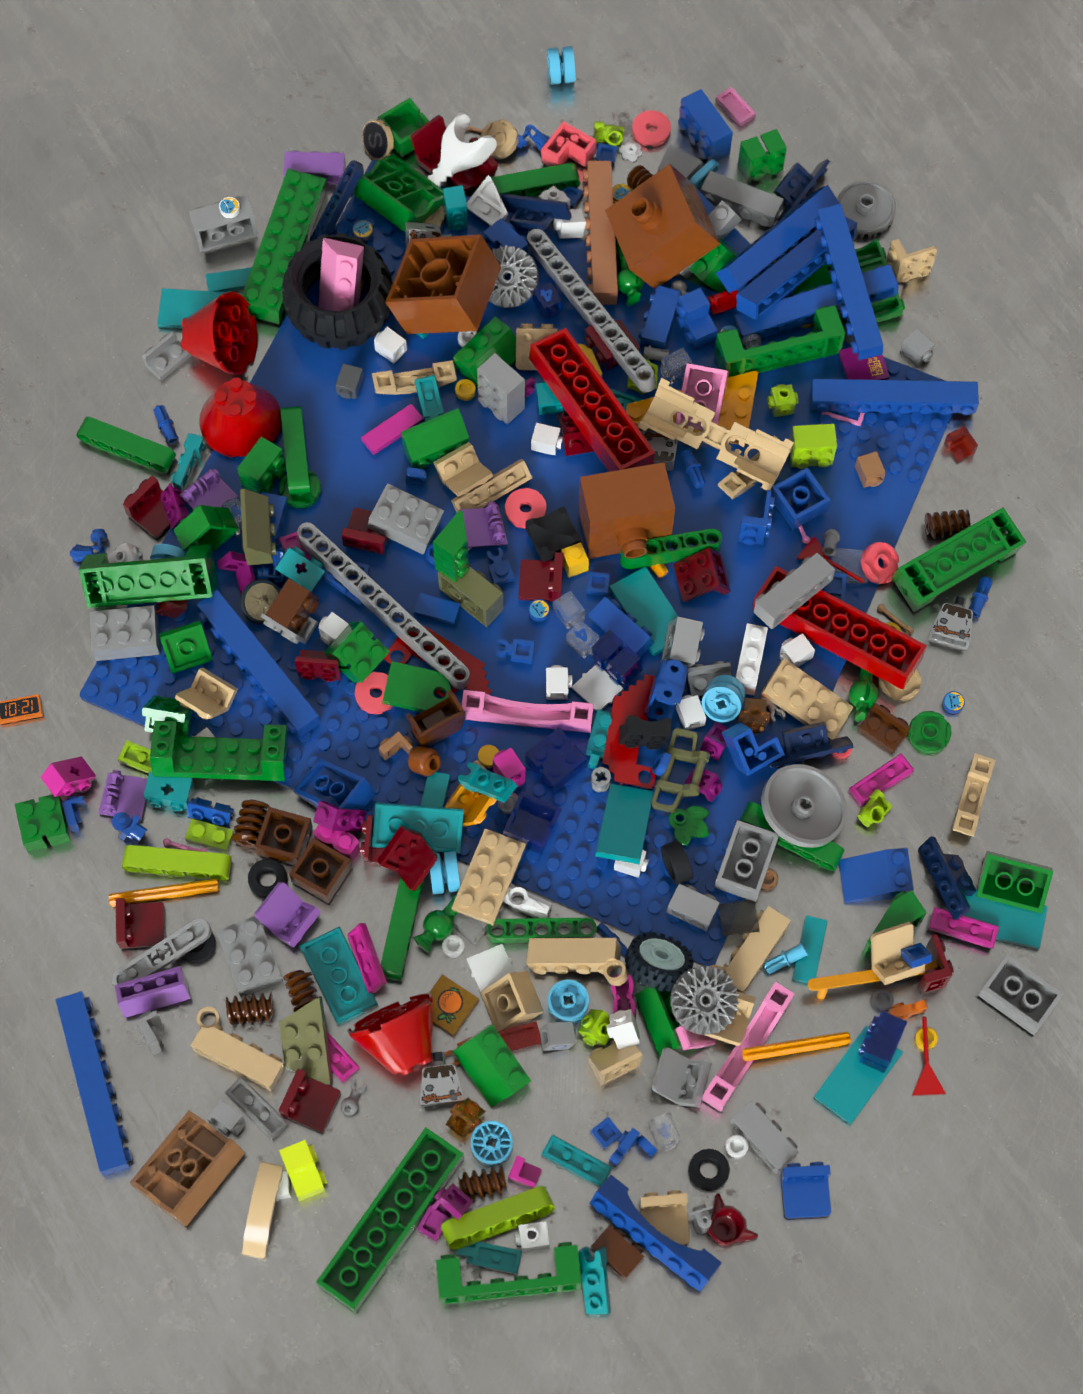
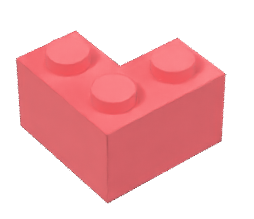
[541,121,596,167]

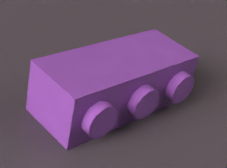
[283,151,346,184]
[115,966,190,1018]

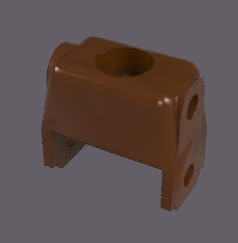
[406,690,466,748]

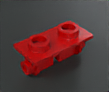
[706,290,738,315]

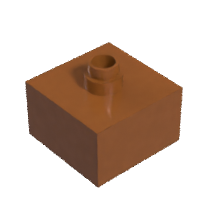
[605,164,720,289]
[385,234,501,334]
[578,462,675,559]

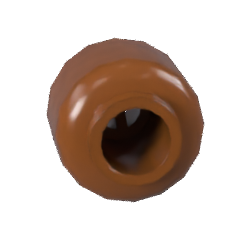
[408,746,441,776]

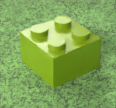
[790,424,837,469]

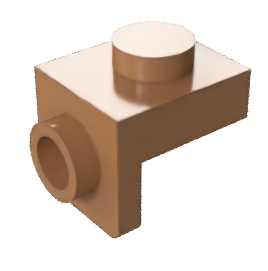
[379,732,414,761]

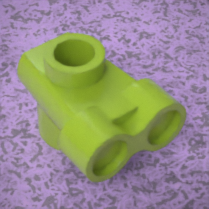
[593,121,624,146]
[857,789,892,827]

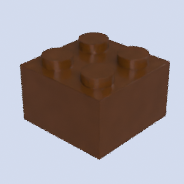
[266,578,320,635]
[255,807,313,866]
[289,838,352,904]

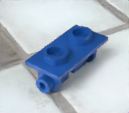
[188,797,234,828]

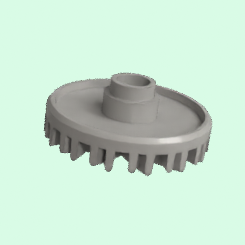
[837,181,896,238]
[489,246,539,308]
[671,966,739,1035]

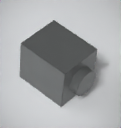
[336,364,364,399]

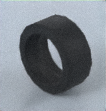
[660,840,693,885]

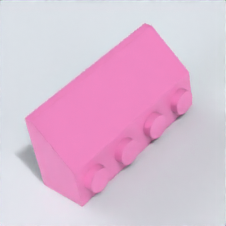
[318,238,364,311]

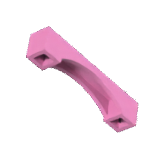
[462,690,594,733]
[702,982,795,1112]

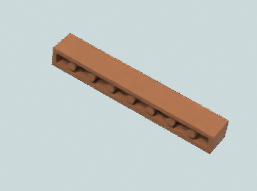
[583,161,618,305]

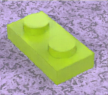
[118,740,152,774]
[185,819,234,853]

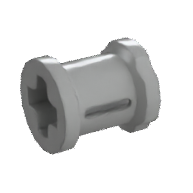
[591,767,611,793]

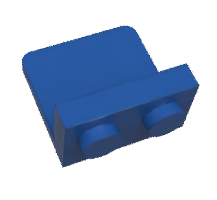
[738,490,775,545]
[781,1162,831,1219]

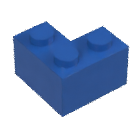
[675,288,718,349]
[721,722,785,776]

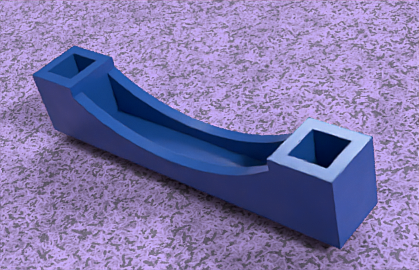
[589,1175,722,1292]

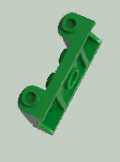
[855,239,905,323]

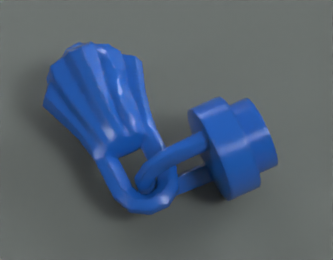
[517,124,551,151]
[70,529,108,562]
[256,548,286,583]

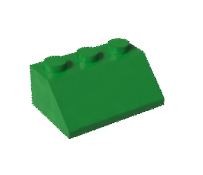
[454,316,516,387]
[401,408,469,469]
[433,510,469,583]
[976,851,1054,914]
[635,986,685,1056]
[452,1024,531,1108]

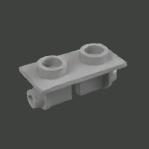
[688,1204,713,1234]

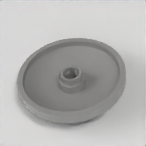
[761,764,847,848]

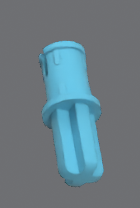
[764,942,808,974]

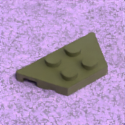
[279,996,333,1085]

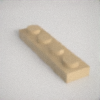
[451,459,532,512]

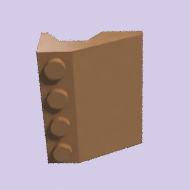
[130,1110,245,1227]

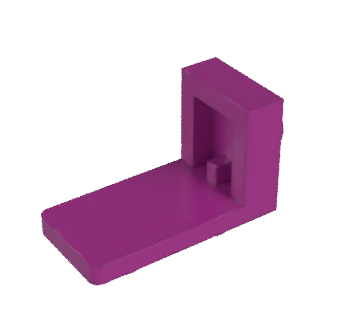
[217,551,255,595]
[313,801,367,832]

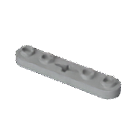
[112,919,212,987]

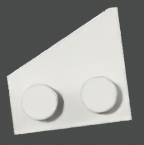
[467,176,509,226]

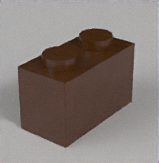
[590,1225,645,1281]

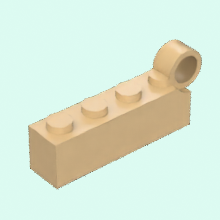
[709,906,791,993]
[526,938,629,986]
[191,1007,285,1092]

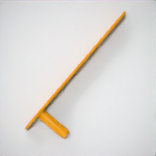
[807,960,938,999]

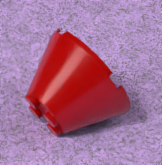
[181,292,257,375]
[199,377,282,458]
[347,993,433,1075]

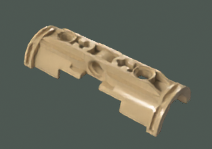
[638,378,794,490]

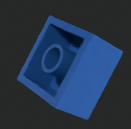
[771,467,831,530]

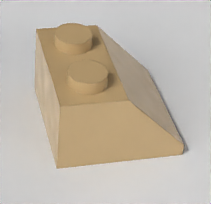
[480,971,544,1033]
[588,1040,643,1086]

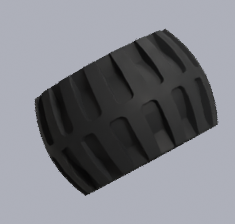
[282,233,393,350]

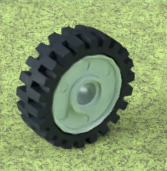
[625,932,694,991]

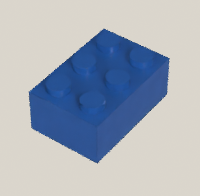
[678,89,733,161]

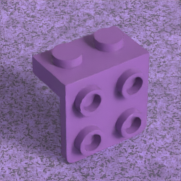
[255,882,321,947]

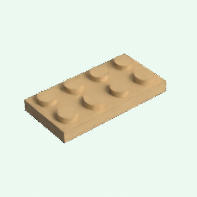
[761,658,854,740]
[452,828,526,926]

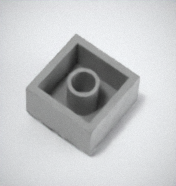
[661,617,705,668]

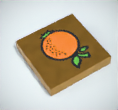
[429,974,479,1037]

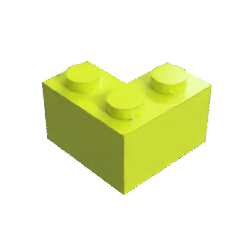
[279,1140,327,1201]

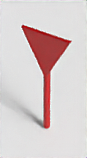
[796,536,864,583]
[912,1016,946,1095]

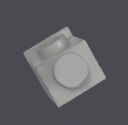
[207,1100,244,1135]

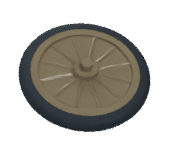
[240,579,281,624]

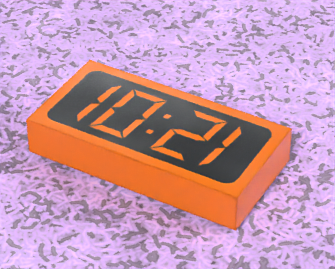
[0,694,43,725]

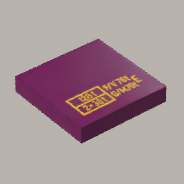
[838,348,890,380]

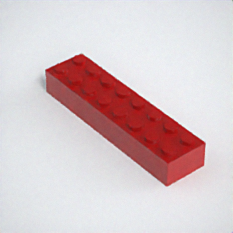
[529,328,655,472]
[753,566,927,690]

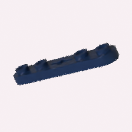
[309,160,364,241]

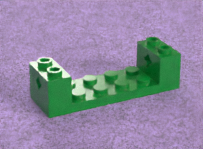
[714,305,845,378]
[891,507,1026,612]
[78,544,218,608]
[150,721,288,781]
[436,1242,581,1304]

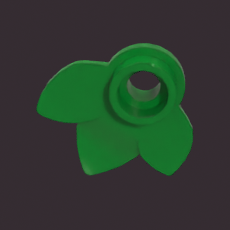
[669,806,709,846]

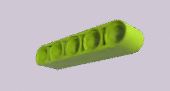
[122,845,232,880]
[441,1186,555,1250]

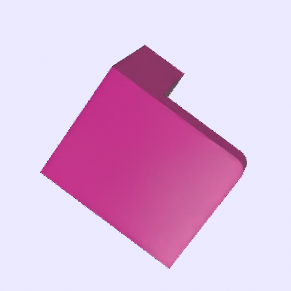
[508,1155,542,1190]

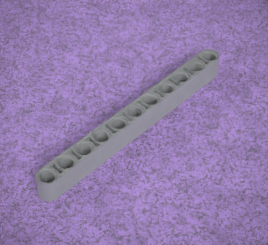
[527,229,656,392]
[298,522,470,690]

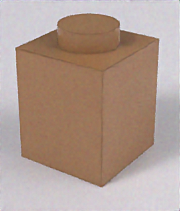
[855,451,886,488]

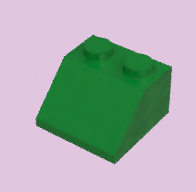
[689,238,738,293]

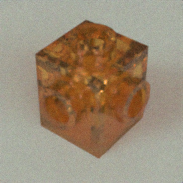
[738,698,770,733]
[446,1098,486,1138]

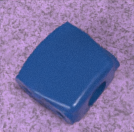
[644,659,688,721]

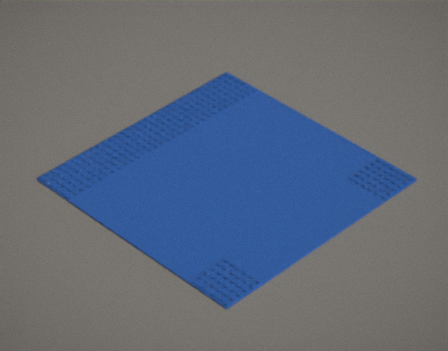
[79,160,953,966]

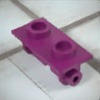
[161,483,189,529]

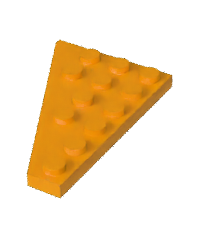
[626,371,758,446]

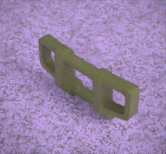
[651,728,710,813]

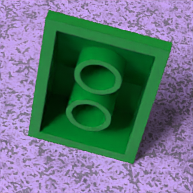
[862,890,927,957]

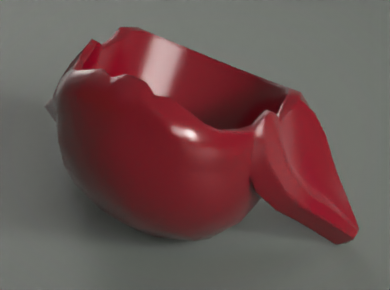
[707,1193,758,1246]

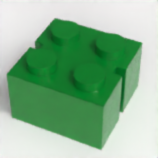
[377,97,429,157]
[738,129,787,183]
[237,437,286,494]
[174,505,239,553]
[324,622,390,683]
[15,794,71,852]

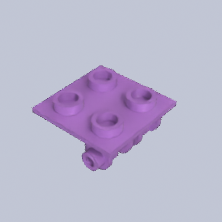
[180,469,239,509]
[460,501,508,548]
[98,770,147,821]

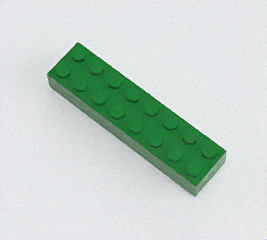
[242,168,326,324]
[316,1127,464,1313]

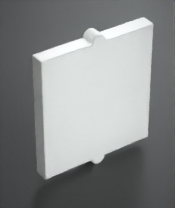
[572,664,623,712]
[466,944,514,992]

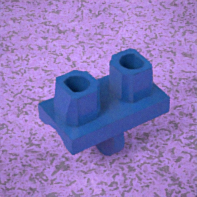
[112,812,148,844]

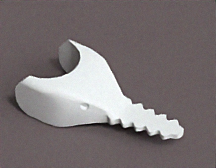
[428,112,497,187]

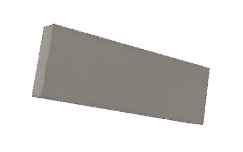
[225,1076,289,1141]

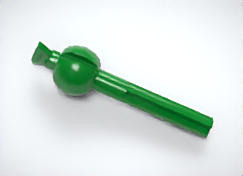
[615,235,644,307]
[848,618,879,722]
[413,893,458,953]

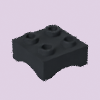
[526,506,581,562]
[619,715,671,750]

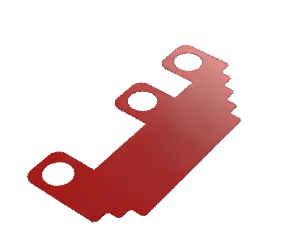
[384,627,492,698]
[603,674,663,789]

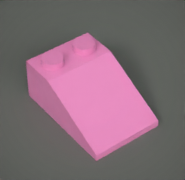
[676,363,729,430]

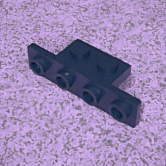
[773,159,830,221]
[500,194,572,231]
[768,721,854,768]
[919,836,977,920]

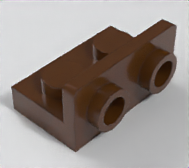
[858,703,911,754]

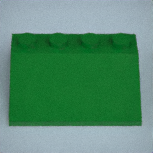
[354,154,444,232]

